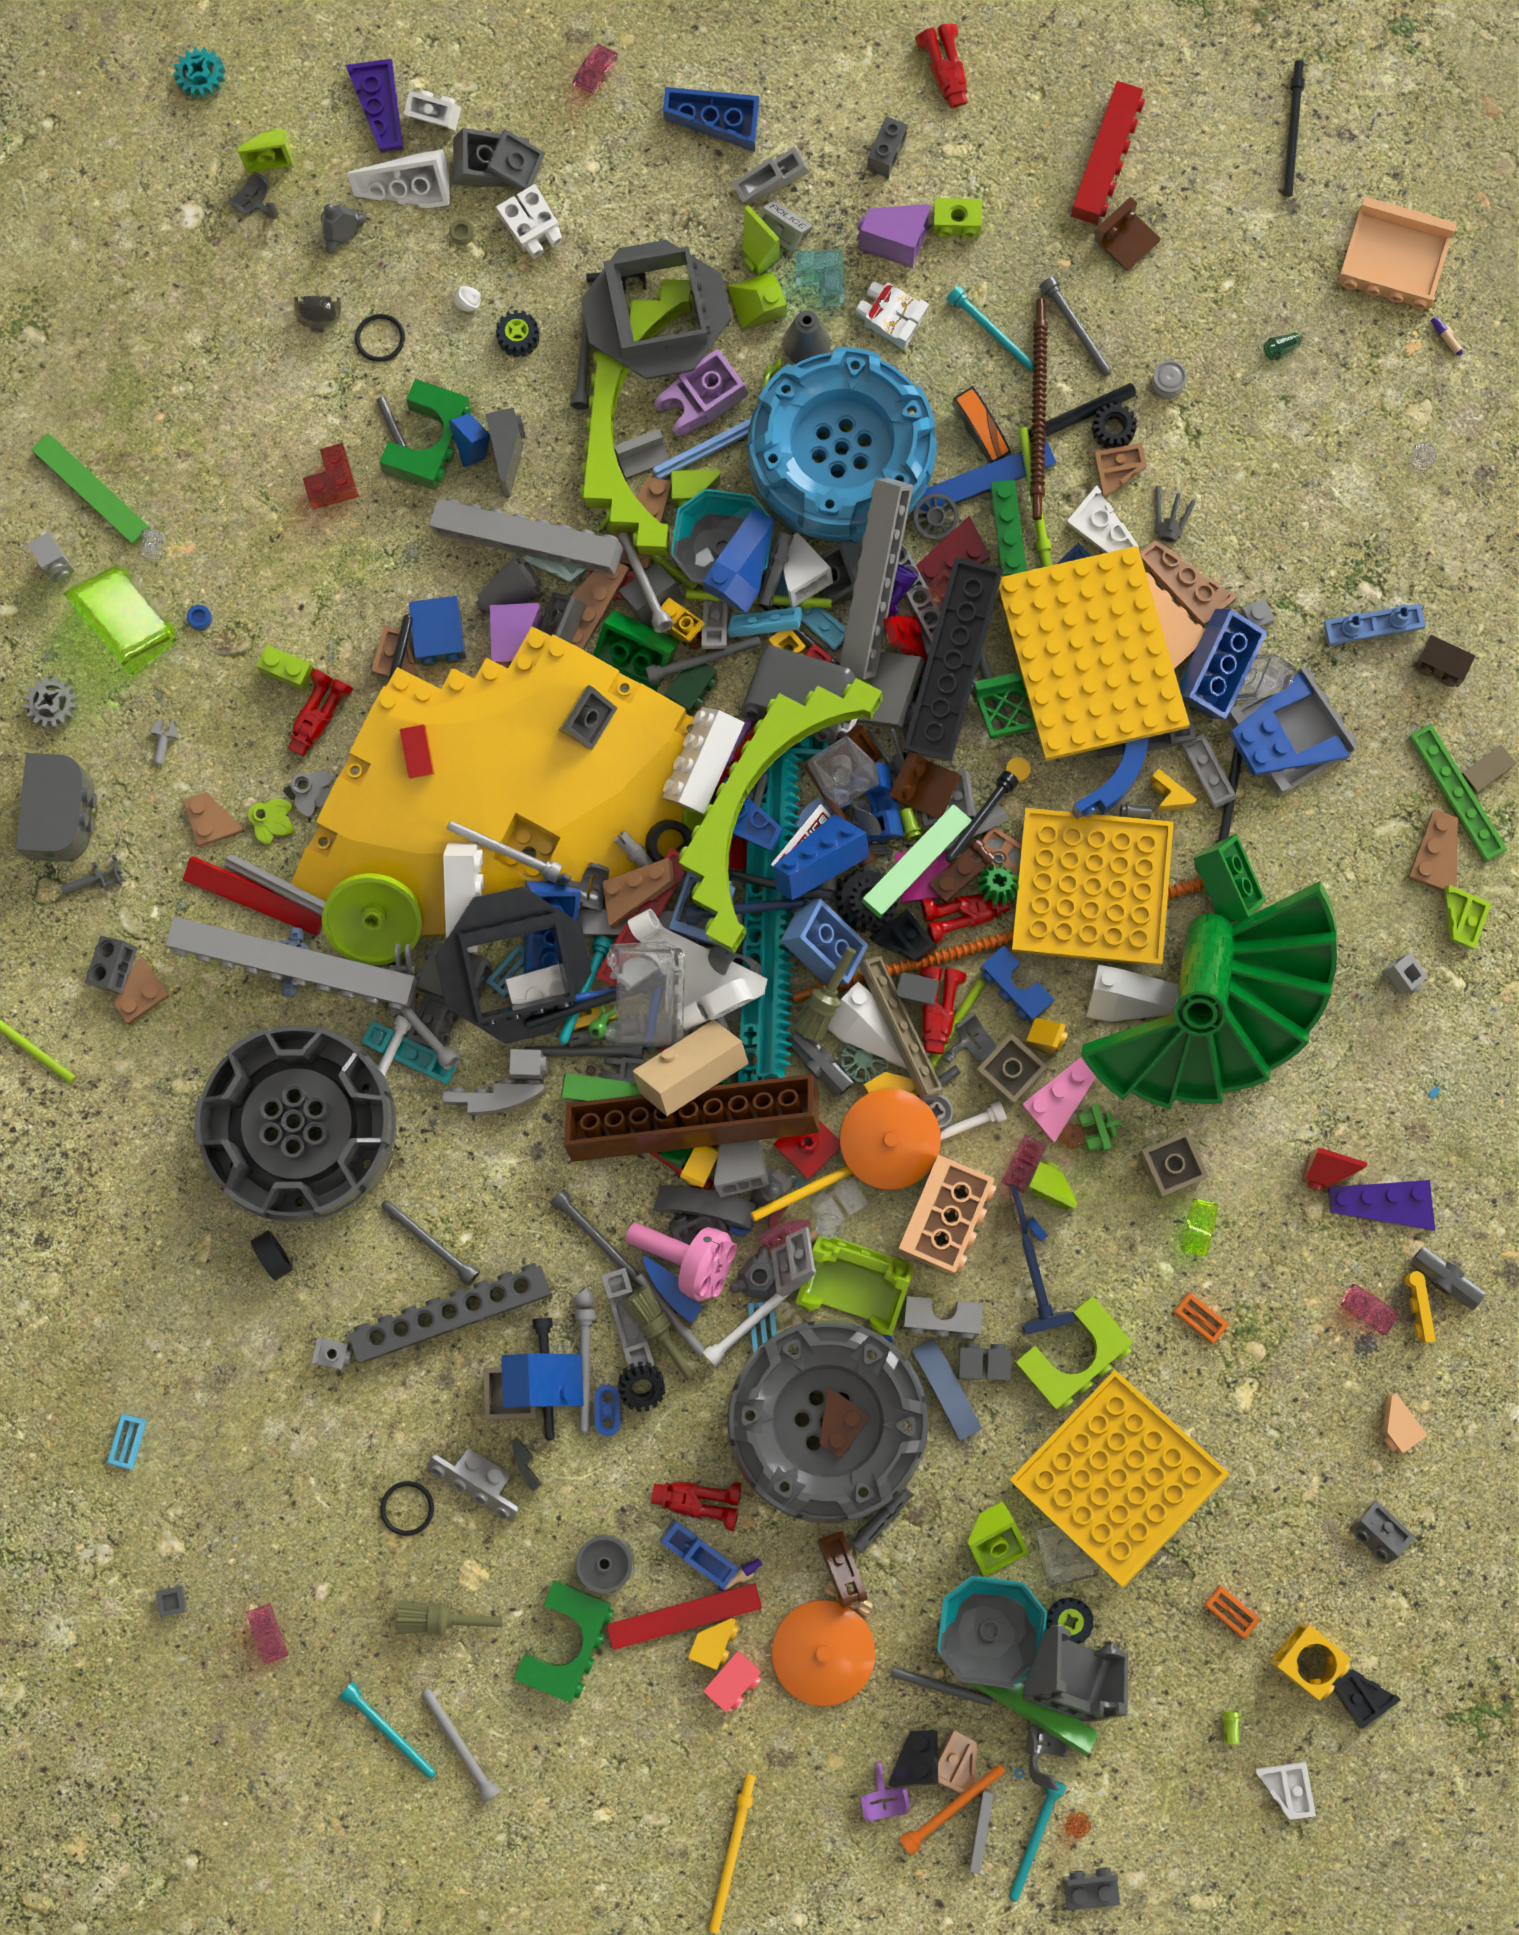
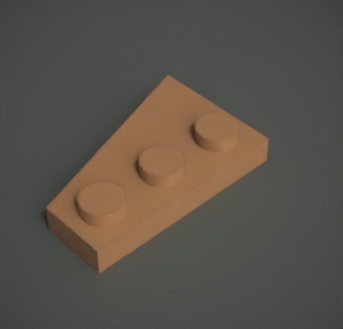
[1408,809,1458,892]
[603,858,675,929]

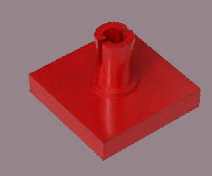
[773,1120,840,1180]

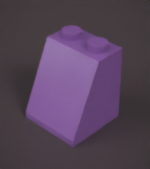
[857,204,931,268]
[490,603,543,668]

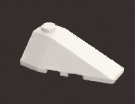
[347,149,450,208]
[1086,965,1178,1023]
[827,982,930,1070]

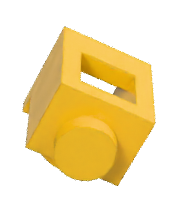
[768,630,806,655]

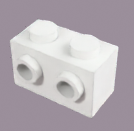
[404,90,462,131]

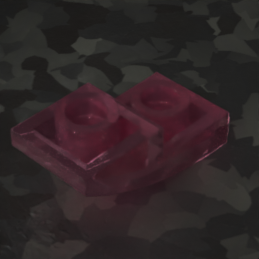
[572,44,618,94]
[1001,1134,1047,1193]
[758,1220,811,1246]
[1340,1284,1399,1335]
[246,1602,289,1665]

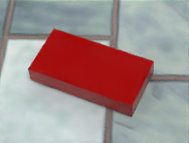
[399,724,435,779]

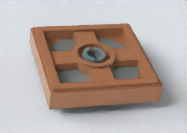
[971,827,1022,887]

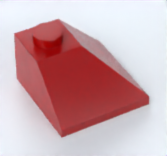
[1301,1147,1368,1191]

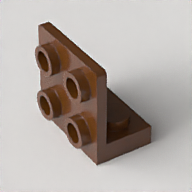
[1094,196,1161,271]
[889,751,961,819]

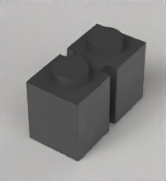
[958,1343,1011,1381]

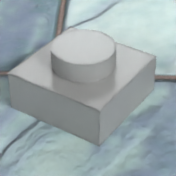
[1241,598,1275,627]

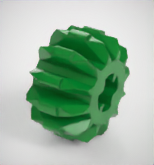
[976,863,1019,906]

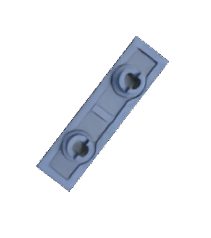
[1323,603,1426,646]

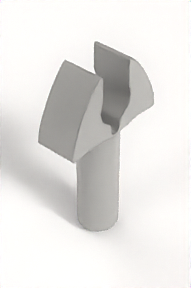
[150,718,178,765]

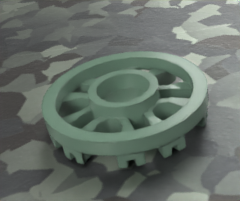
[840,1044,887,1083]

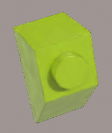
[671,469,720,508]

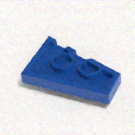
[713,777,783,852]

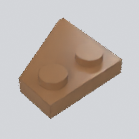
[183,792,244,847]
[113,956,170,1024]

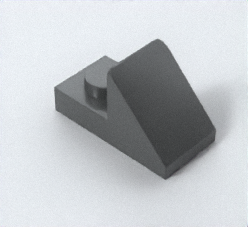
[895,972,939,1005]

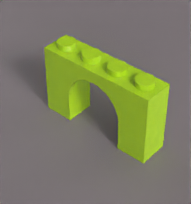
[1015,1296,1133,1410]

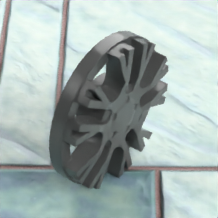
[913,493,959,539]

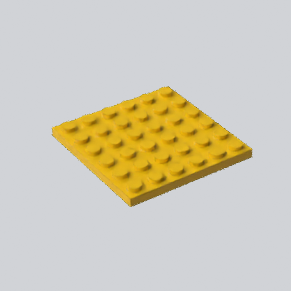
[1012,808,1174,967]
[1010,1370,1230,1588]

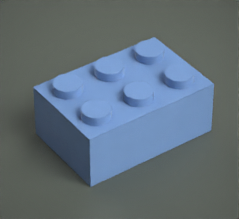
[781,898,868,986]

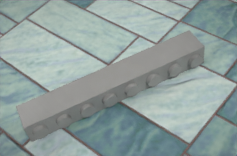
[839,478,913,679]
[429,498,623,576]

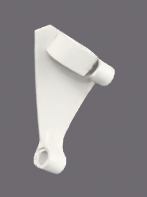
[628,909,768,1031]

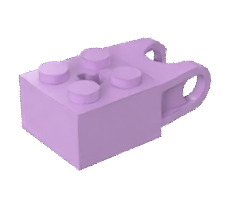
[654,349,748,436]

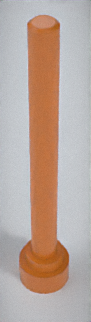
[899,1764,1005,1855]

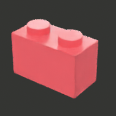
[703,1650,761,1713]

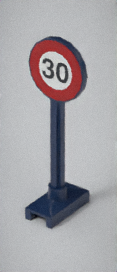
[1009,1184,1075,1335]

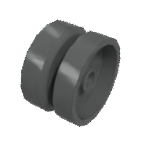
[576,1535,634,1593]

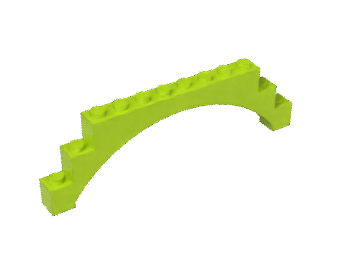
[580,279,692,556]
[678,678,883,954]

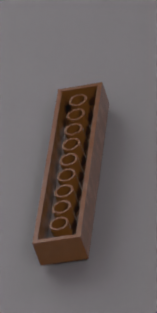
[564,1074,819,1162]

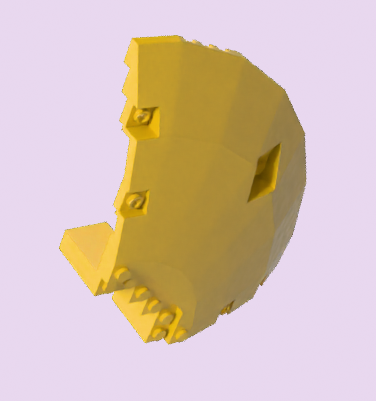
[291,626,740,937]

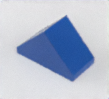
[449,413,490,467]

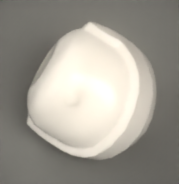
[454,286,481,312]

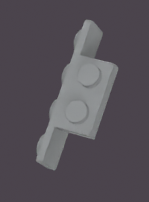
[427,1448,519,1522]

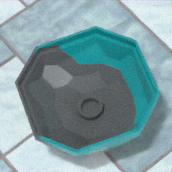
[671,489,774,585]
[937,1575,1047,1689]

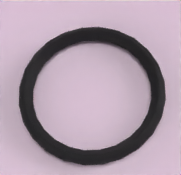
[355,314,405,362]
[380,1481,434,1536]

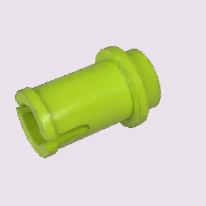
[899,808,922,841]
[1221,1710,1242,1745]

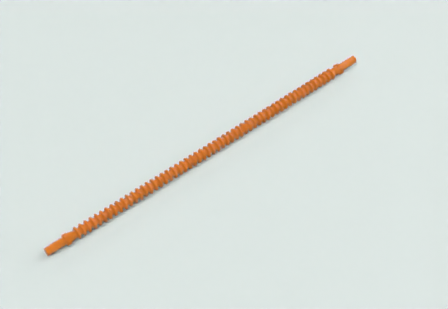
[792,878,1204,1003]

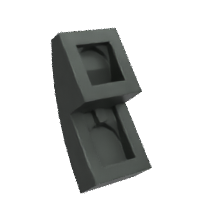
[512,1438,542,1491]

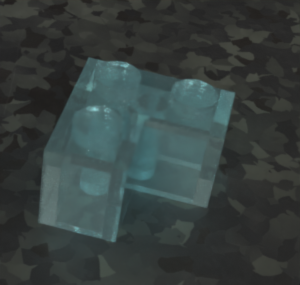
[795,249,845,307]

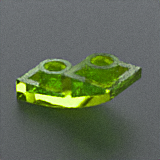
[1181,1198,1218,1257]

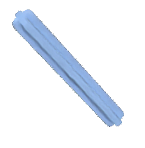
[653,418,751,479]

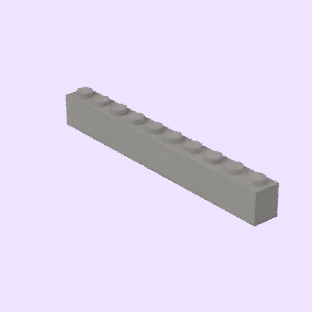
[166,917,418,1011]

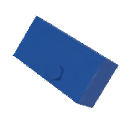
[1179,609,1268,720]
[501,1353,584,1408]

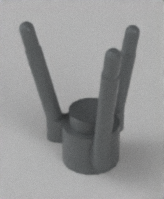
[1154,486,1196,542]
[866,724,909,776]

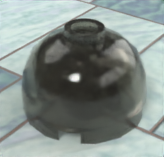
[293,296,341,333]

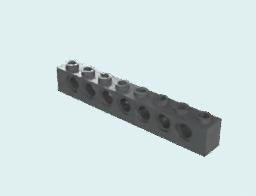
[348,1263,552,1364]

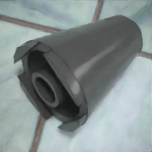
[783,310,830,364]
[476,553,546,615]

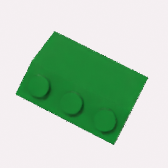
[593,610,679,692]
[1193,834,1266,923]

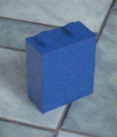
[409,596,466,667]

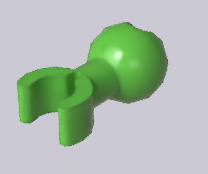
[588,1004,618,1039]

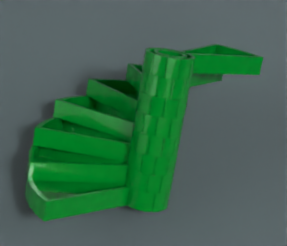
[1081,881,1338,1110]

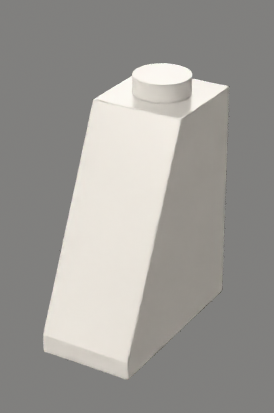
[783,533,833,607]

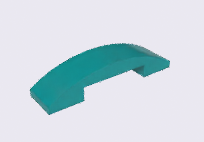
[361,1020,459,1085]

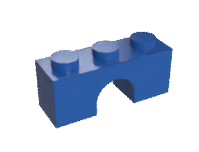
[855,762,904,843]
[980,945,1055,1023]

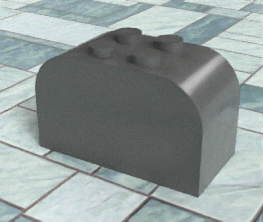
[16,753,97,862]

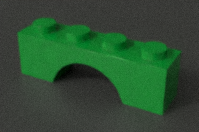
[989,480,1027,576]

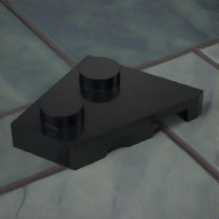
[869,909,937,963]
[1332,1669,1401,1729]
[889,1730,938,1787]

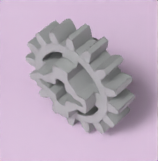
[23,676,79,729]

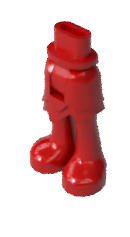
[915,23,968,108]
[287,668,354,757]
[921,894,1010,944]
[920,966,967,1054]
[651,1482,742,1531]

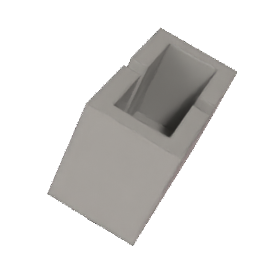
[28,532,74,583]
[509,1049,549,1082]

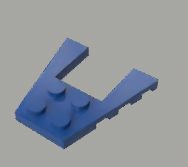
[1229,672,1350,776]

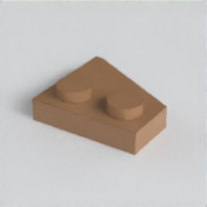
[1094,443,1147,498]
[371,625,417,678]
[938,1729,977,1800]

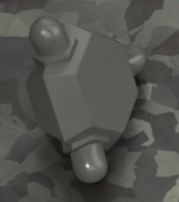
[321,204,367,254]
[749,1167,798,1209]
[730,1246,777,1299]

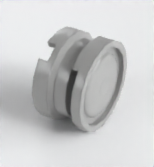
[1151,360,1187,399]
[923,1094,953,1130]

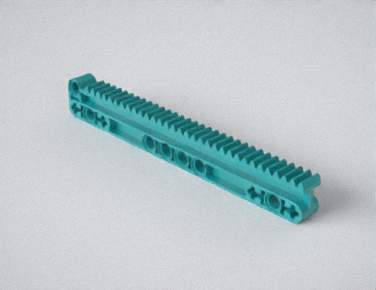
[738,752,802,1083]

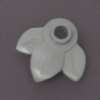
[290,770,334,817]

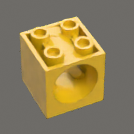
[1269,1622,1351,1701]

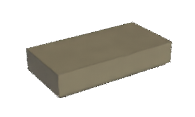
[1462,745,1516,793]

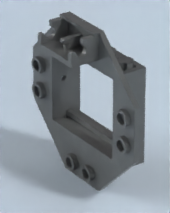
[581,240,731,380]

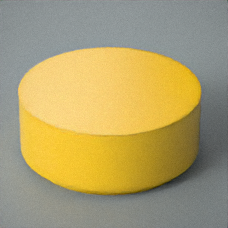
[1005,757,1031,783]

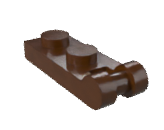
[928,839,996,903]
[817,1531,868,1608]

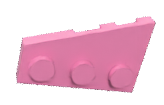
[1022,1058,1096,1144]

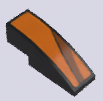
[952,386,1012,463]

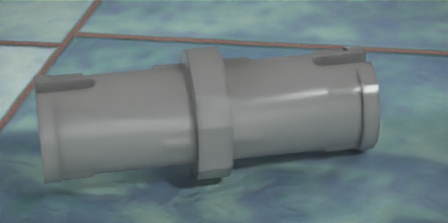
[613,830,655,868]

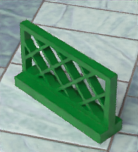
[972,672,1036,740]

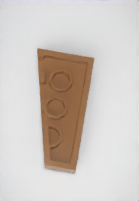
[613,476,672,571]
[1140,540,1238,627]
[571,562,630,650]

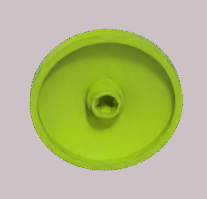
[322,873,423,965]

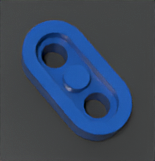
[595,1385,621,1436]

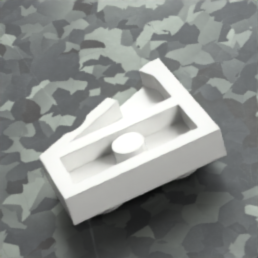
[1256,1761,1316,1820]

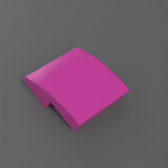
[895,850,949,904]

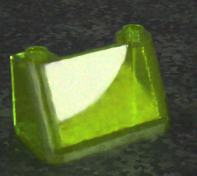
[63,565,177,676]

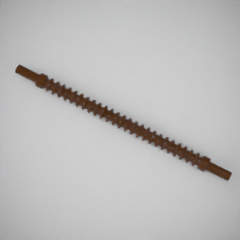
[1030,298,1048,520]

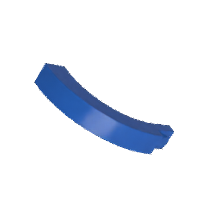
[1071,737,1149,819]

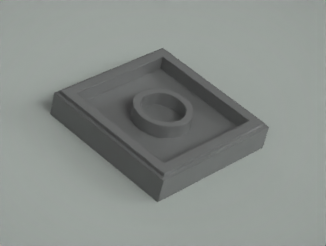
[485,129,545,192]

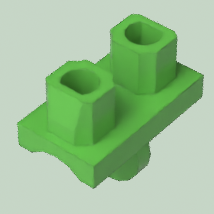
[1077,1104,1122,1152]

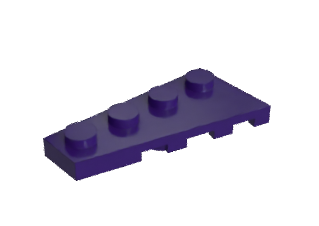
[345,59,404,153]
[1328,1180,1435,1231]

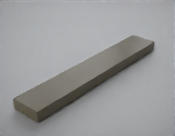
[858,956,944,1100]

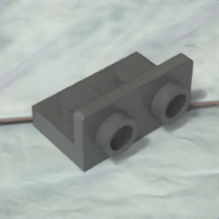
[407,992,459,1048]
[669,1213,729,1245]
[1349,1500,1415,1564]
[1063,1867,1120,1911]

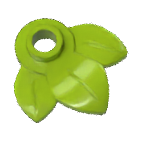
[760,358,783,391]
[248,798,294,845]

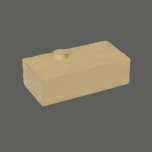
[633,1019,748,1116]

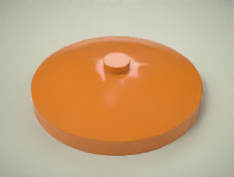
[839,1089,941,1190]
[772,1600,875,1706]

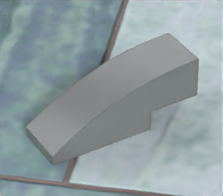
[732,147,810,204]

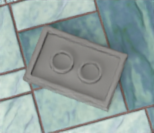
[859,652,925,728]

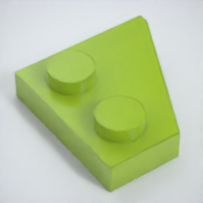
[1444,885,1492,950]

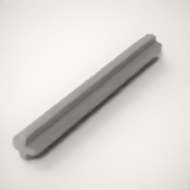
[224,854,325,916]

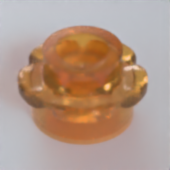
[1060,1124,1085,1149]
[1065,1812,1091,1838]

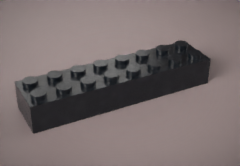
[904,557,1003,763]

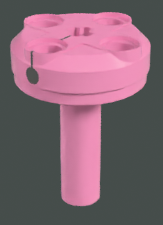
[626,1222,737,1302]

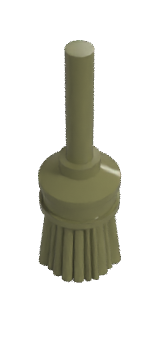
[794,947,856,1042]
[621,1285,695,1381]
[397,1600,502,1636]

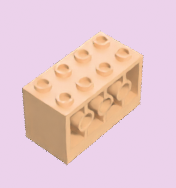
[897,1155,997,1276]

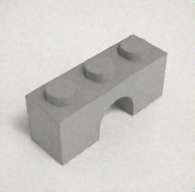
[903,1296,983,1339]

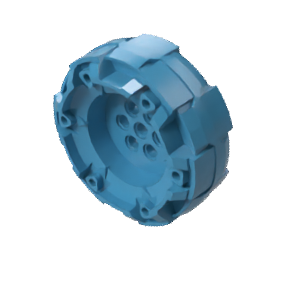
[747,347,937,543]

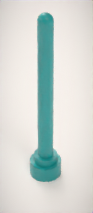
[946,285,1034,371]
[558,935,614,1045]
[338,1682,436,1779]
[1009,1779,1067,1902]

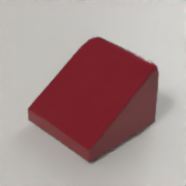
[768,1205,789,1229]

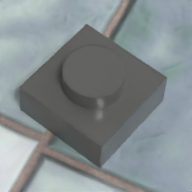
[156,1586,187,1617]

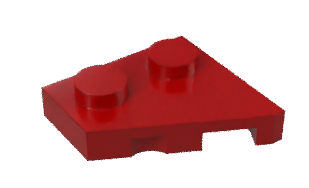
[883,616,928,662]

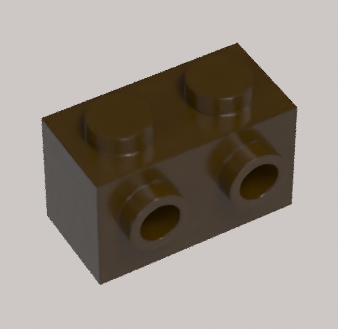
[1414,635,1476,688]

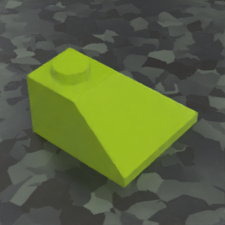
[237,129,293,173]
[742,205,780,276]
[727,272,787,330]
[1025,1161,1078,1213]
[967,1501,1029,1577]

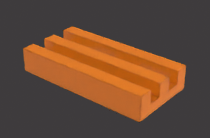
[1173,1292,1229,1345]
[1203,1585,1261,1640]

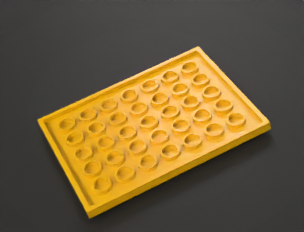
[998,546,1190,761]

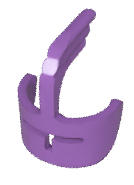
[860,1761,910,1822]

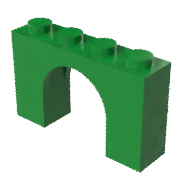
[379,379,473,490]
[514,1580,614,1703]

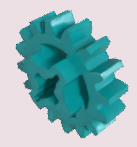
[173,47,226,99]

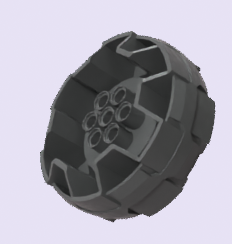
[195,1025,397,1223]
[727,1320,928,1524]

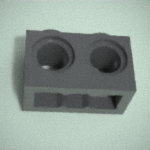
[867,116,908,178]
[85,936,138,994]

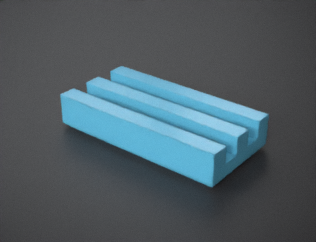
[486,944,524,998]
[748,1302,777,1353]
[107,1414,147,1470]

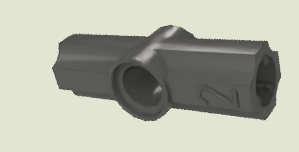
[788,1032,853,1098]
[1410,1246,1486,1310]

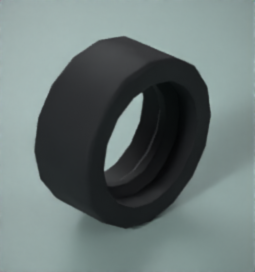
[645,820,692,862]
[251,1230,293,1281]

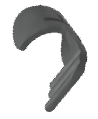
[227,172,279,219]
[853,800,893,856]
[556,862,610,911]
[708,946,762,1002]
[942,1013,997,1063]
[1025,1725,1069,1790]

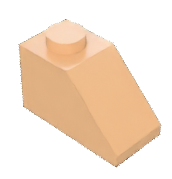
[1382,1393,1427,1453]

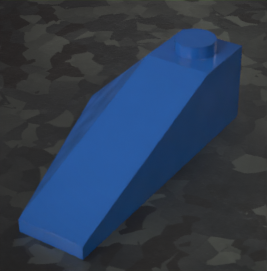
[703,508,775,614]
[524,881,581,973]

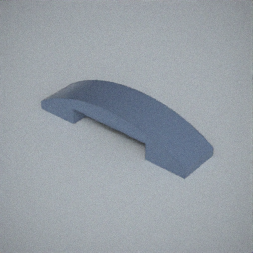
[911,1338,982,1440]

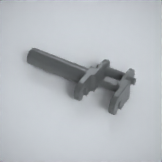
[60,854,124,895]

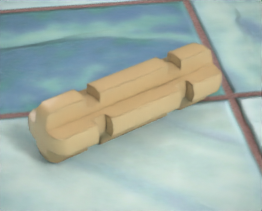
[825,1580,873,1616]

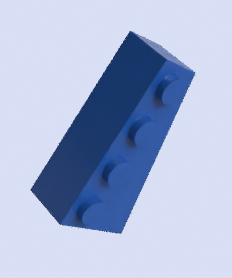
[663,87,760,152]
[773,814,869,900]

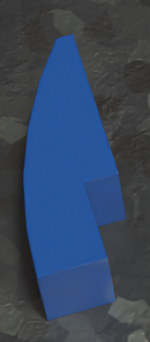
[642,1255,703,1324]
[659,1519,739,1589]

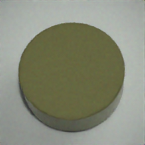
[449,220,474,245]

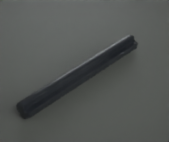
[1028,383,1136,443]

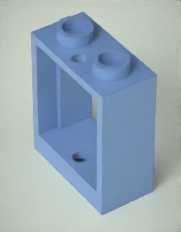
[669,873,736,946]

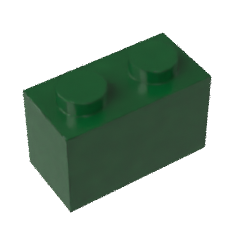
[665,655,718,716]

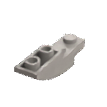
[443,1079,546,1115]

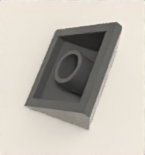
[618,562,685,627]
[538,592,587,643]
[559,685,617,750]

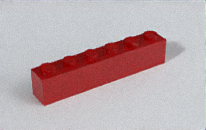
[1071,81,1146,225]

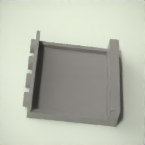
[1227,666,1357,797]

